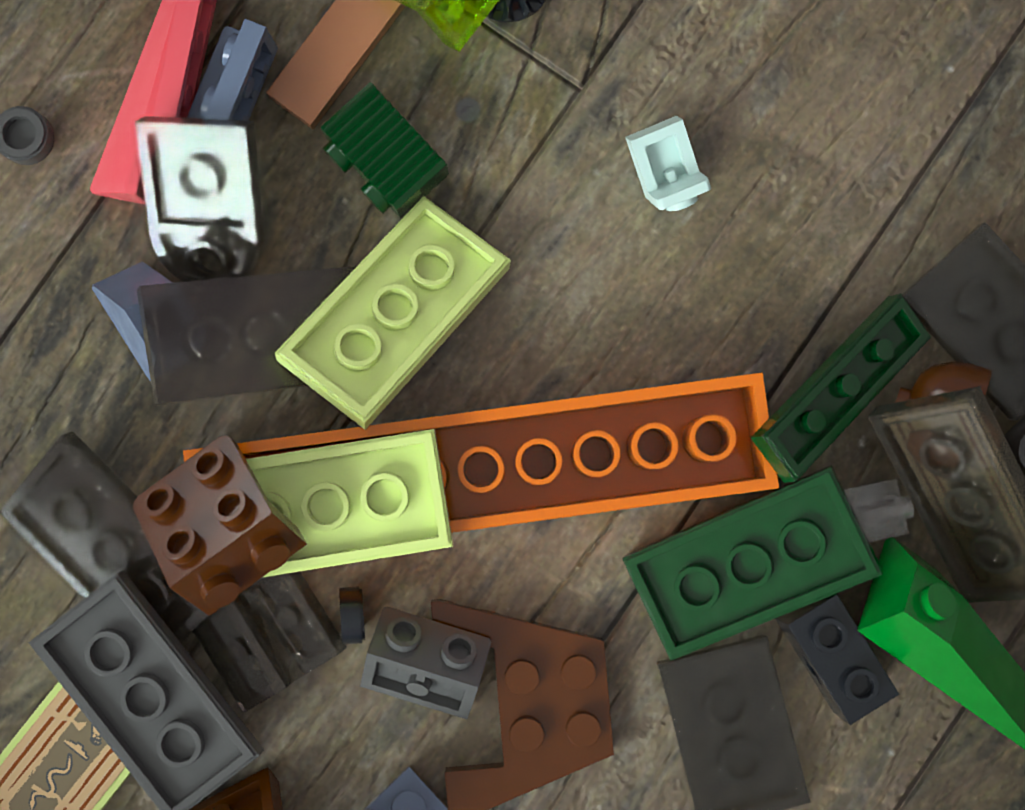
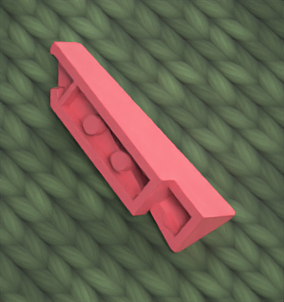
[90,0,217,206]

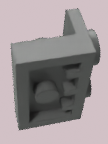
[360,607,491,719]

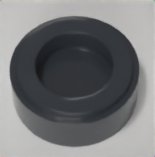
[339,586,365,645]

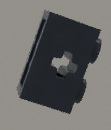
[775,594,899,725]

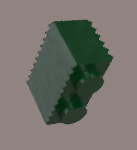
[320,82,449,218]

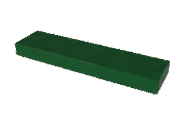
[751,293,931,483]

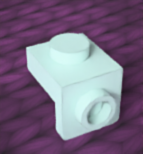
[625,116,711,211]

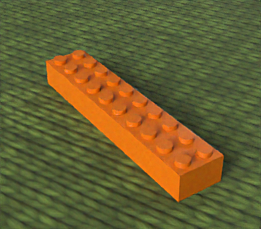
[183,372,779,533]

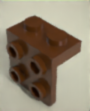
[133,435,307,616]

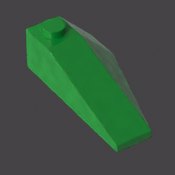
[857,537,1025,750]

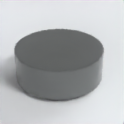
[0,106,54,165]

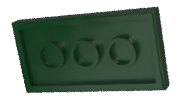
[622,465,883,661]

